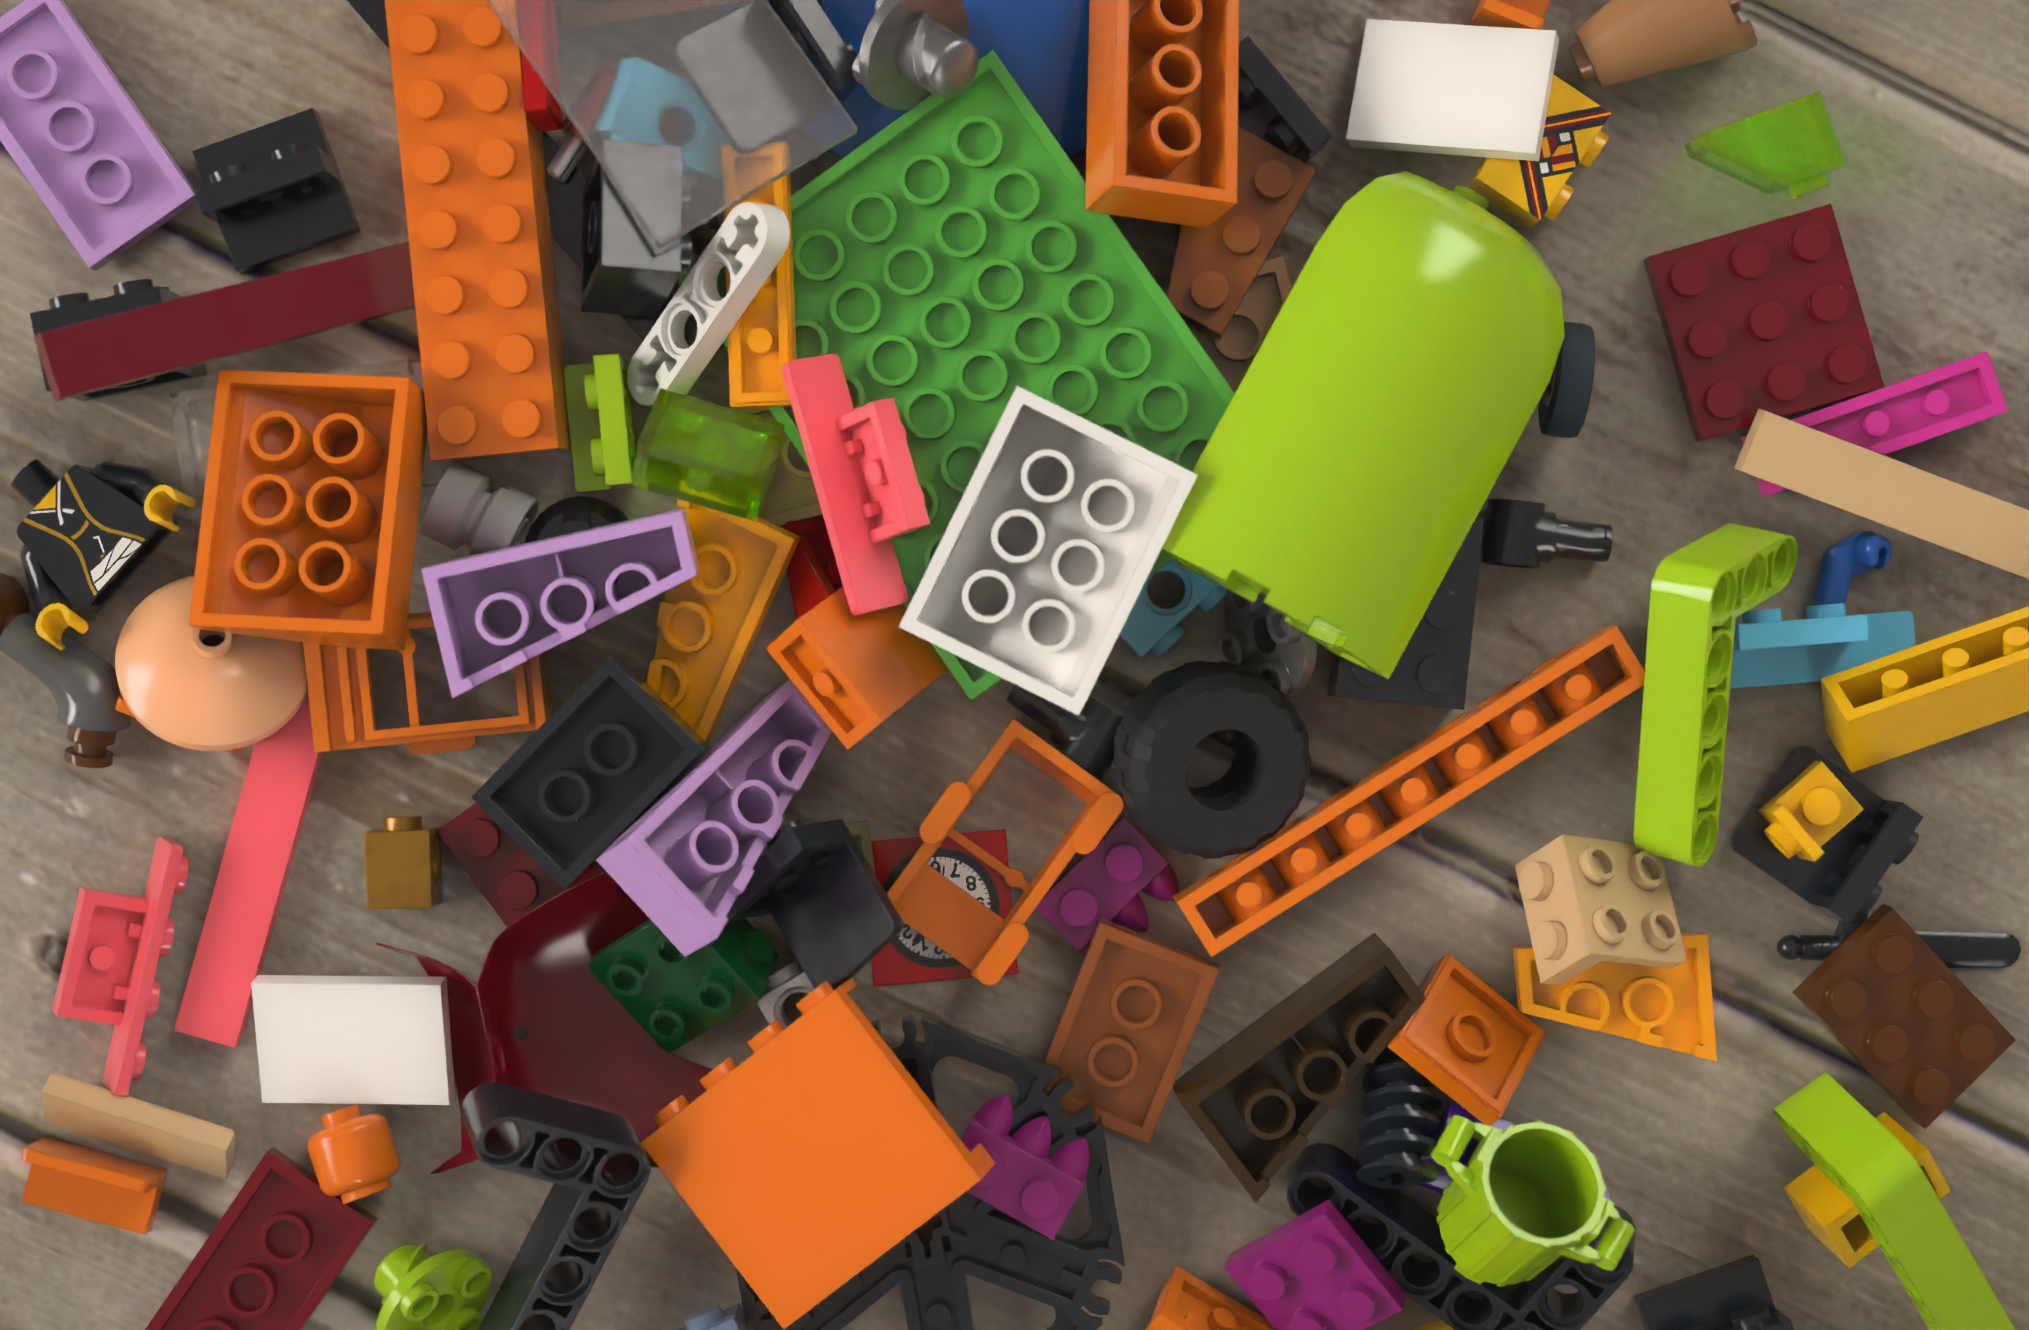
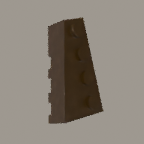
[1172,933,1426,1203]

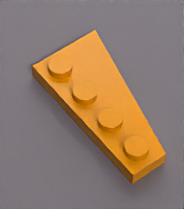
[646,482,801,744]

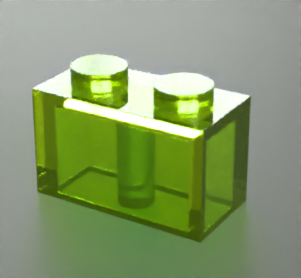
[632,388,785,522]

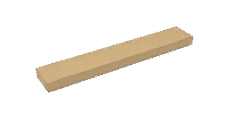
[1734,408,2029,579]

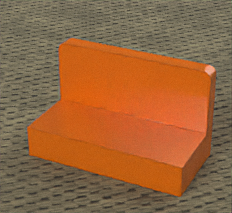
[21,1136,168,1235]

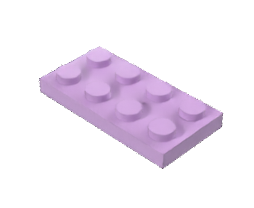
[0,0,198,271]

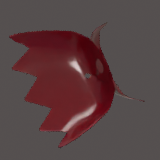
[376,870,712,1174]

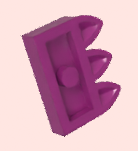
[1035,816,1179,955]
[960,1094,1090,1240]

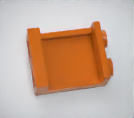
[766,587,949,750]

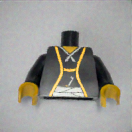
[11,459,196,651]

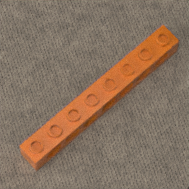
[1173,626,1645,957]

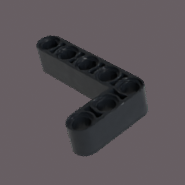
[461,1082,651,1330]
[1287,1143,1636,1330]

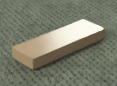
[41,1073,235,1180]

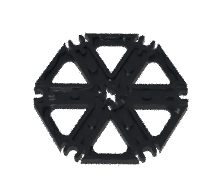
[736,1015,1125,1330]

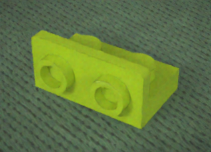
[564,353,640,493]

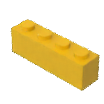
[1821,606,2029,773]

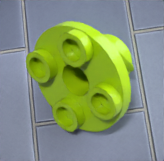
[374,1243,492,1330]

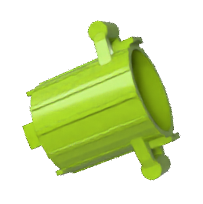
[1431,1115,1635,1287]

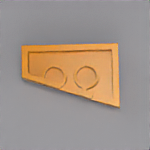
[1513,932,1717,1062]

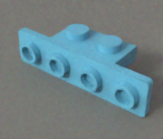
[1730,603,1916,689]

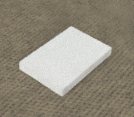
[1346,19,1559,161]
[251,975,455,1105]

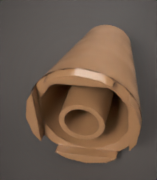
[1568,0,1758,88]

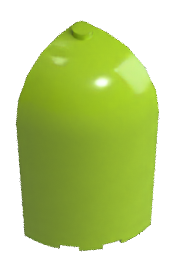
[1161,171,1565,680]

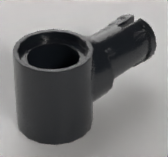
[1482,499,1613,568]
[1006,684,1123,781]

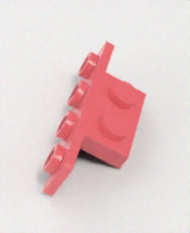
[781,353,930,615]
[52,836,189,1097]

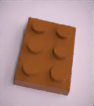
[1043,918,1220,1144]

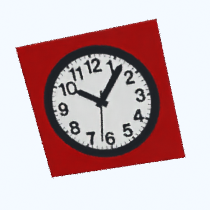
[871,829,1018,987]

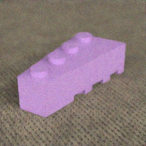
[421,507,700,698]
[596,679,832,957]

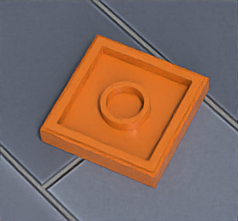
[1387,953,1546,1126]

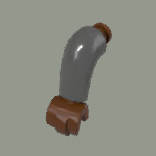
[0,573,131,768]

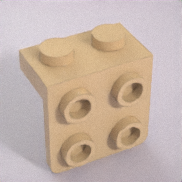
[1515,834,1686,985]

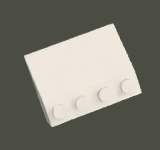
[899,386,1198,715]

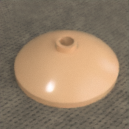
[115,575,308,751]

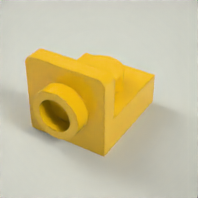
[1758,760,1864,862]

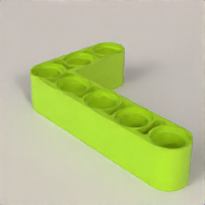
[1633,523,1798,868]
[1772,1072,2015,1330]

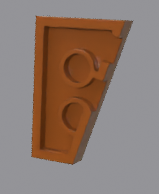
[1167,126,1317,340]

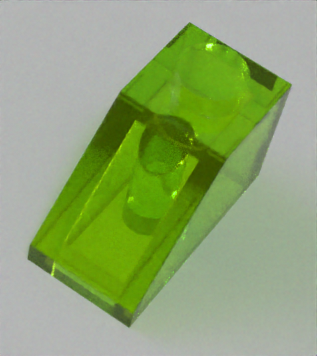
[1685,92,1845,199]

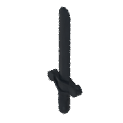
[1777,912,2021,968]

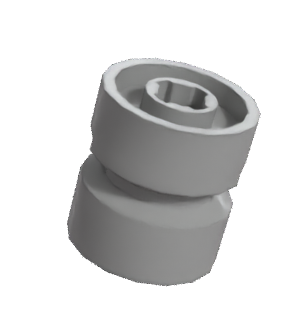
[420,460,539,556]

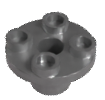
[852,0,979,110]
[1218,589,1328,696]

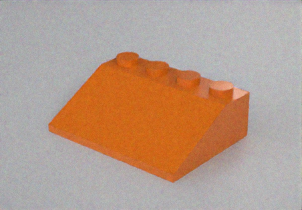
[189,370,428,650]

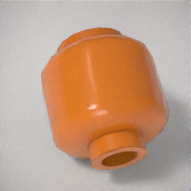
[307,1104,401,1204]

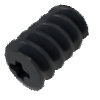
[1356,1045,1443,1189]

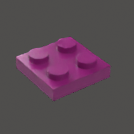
[1225,1200,1407,1330]

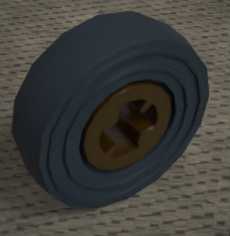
[1538,322,1596,438]

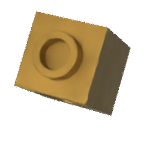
[365,816,443,910]

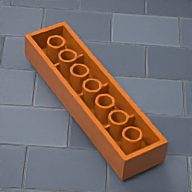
[385,0,571,462]

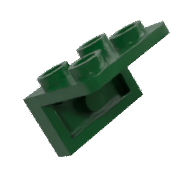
[589,919,779,1051]

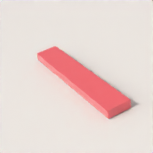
[174,694,323,1048]

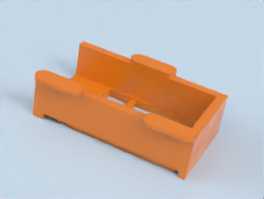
[303,611,554,754]
[886,718,1124,986]

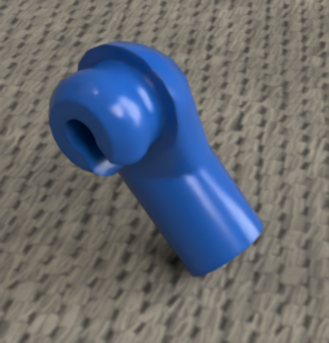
[1812,531,1892,606]

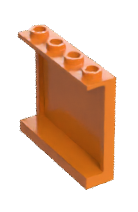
[641,978,996,1329]

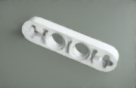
[627,202,790,407]

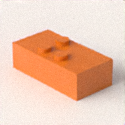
[1085,0,1239,228]

